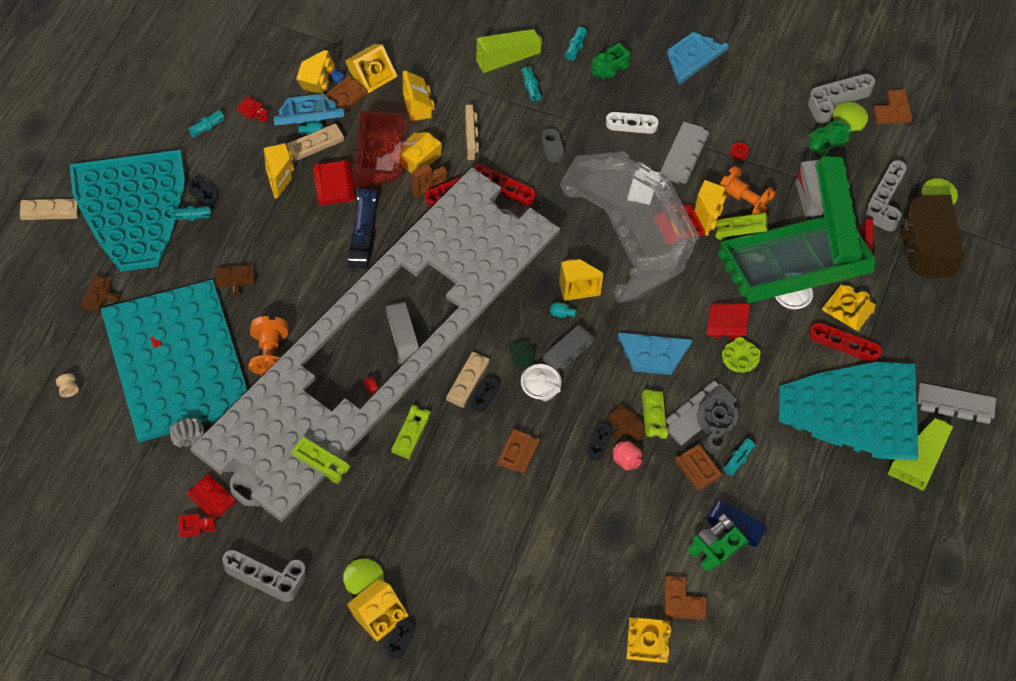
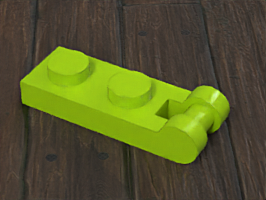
[716,213,768,240]
[642,389,668,439]
[391,404,431,460]
[291,437,350,484]

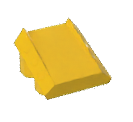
[822,284,876,331]
[627,618,671,663]

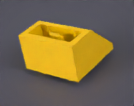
[296,50,334,94]
[695,180,726,236]
[347,579,408,641]

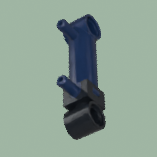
[348,188,377,269]

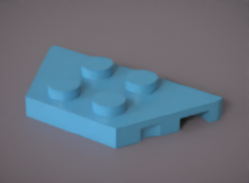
[667,32,729,84]
[274,94,344,125]
[618,333,692,375]

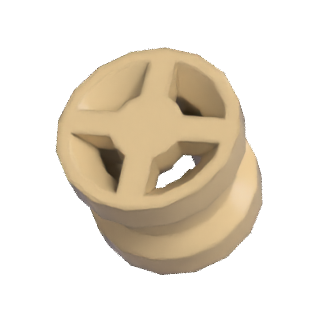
[56,374,79,397]

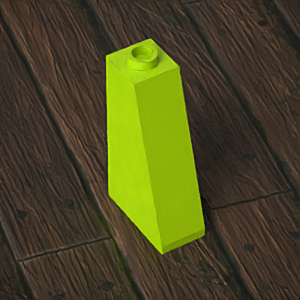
[476,29,543,73]
[888,418,953,491]

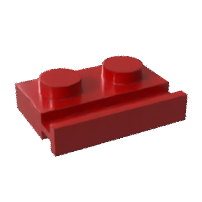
[186,474,236,522]

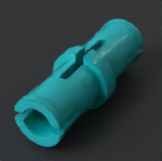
[565,27,587,61]
[521,66,541,101]
[188,110,225,138]
[171,206,211,221]
[723,439,756,476]

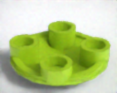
[833,101,868,131]
[922,178,958,205]
[722,337,760,373]
[343,559,384,596]

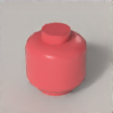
[613,441,642,471]

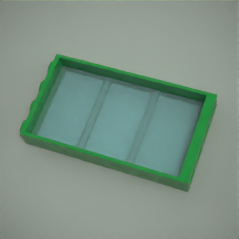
[718,217,875,303]

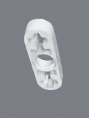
[606,112,658,134]

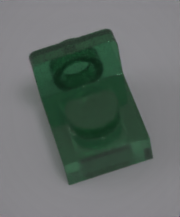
[509,340,534,367]

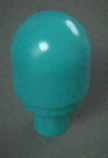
[298,121,324,135]
[550,302,576,318]

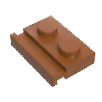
[325,75,368,113]
[498,429,540,475]
[675,445,722,491]

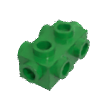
[591,43,631,80]
[809,120,851,155]

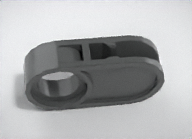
[542,129,564,163]

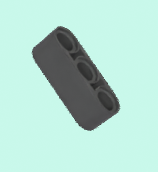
[543,325,594,373]

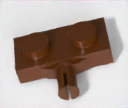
[215,265,255,297]
[80,274,120,313]
[608,404,646,443]

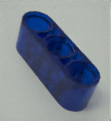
[706,501,767,547]

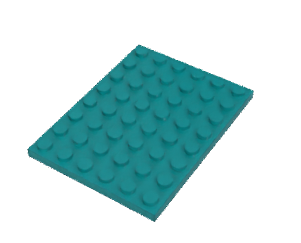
[101,280,247,443]

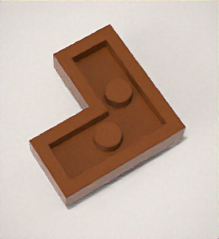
[873,89,912,124]
[412,164,447,197]
[664,576,706,620]

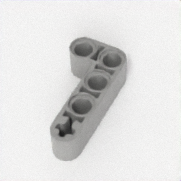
[808,74,875,124]
[865,161,906,231]
[386,302,419,368]
[223,550,306,602]

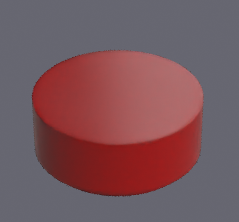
[730,142,749,161]
[364,377,379,397]

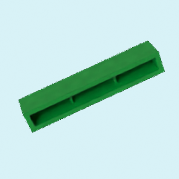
[815,156,862,265]

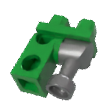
[687,513,750,572]

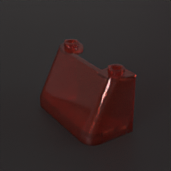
[352,111,407,189]

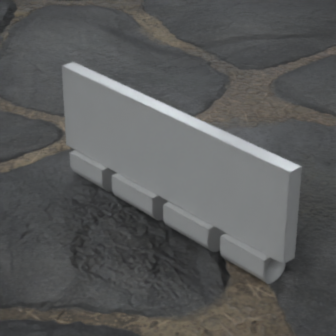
[658,121,709,184]
[665,381,737,446]
[917,383,996,424]

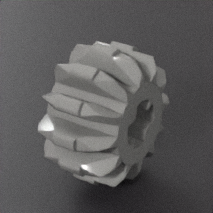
[170,418,204,447]

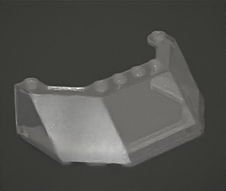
[560,152,699,303]

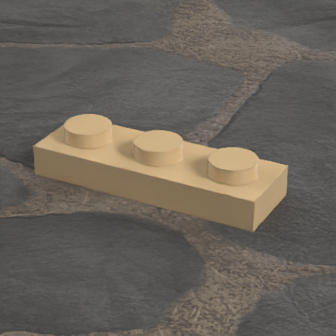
[465,105,479,160]
[287,123,344,161]
[20,199,78,220]
[446,352,490,408]

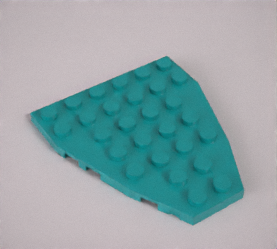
[70,150,185,272]
[779,362,919,461]

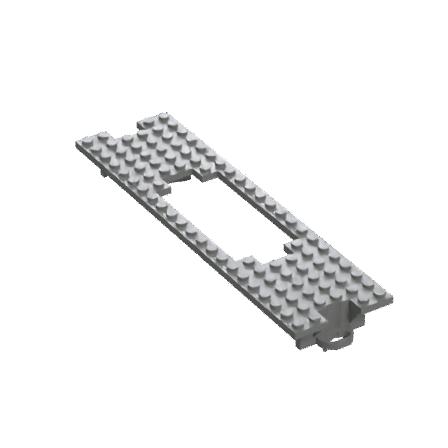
[190,168,560,522]

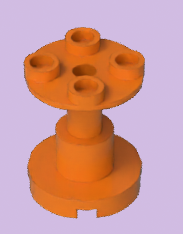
[720,166,776,215]
[248,316,288,377]

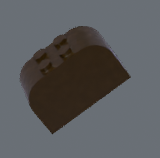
[901,194,964,278]

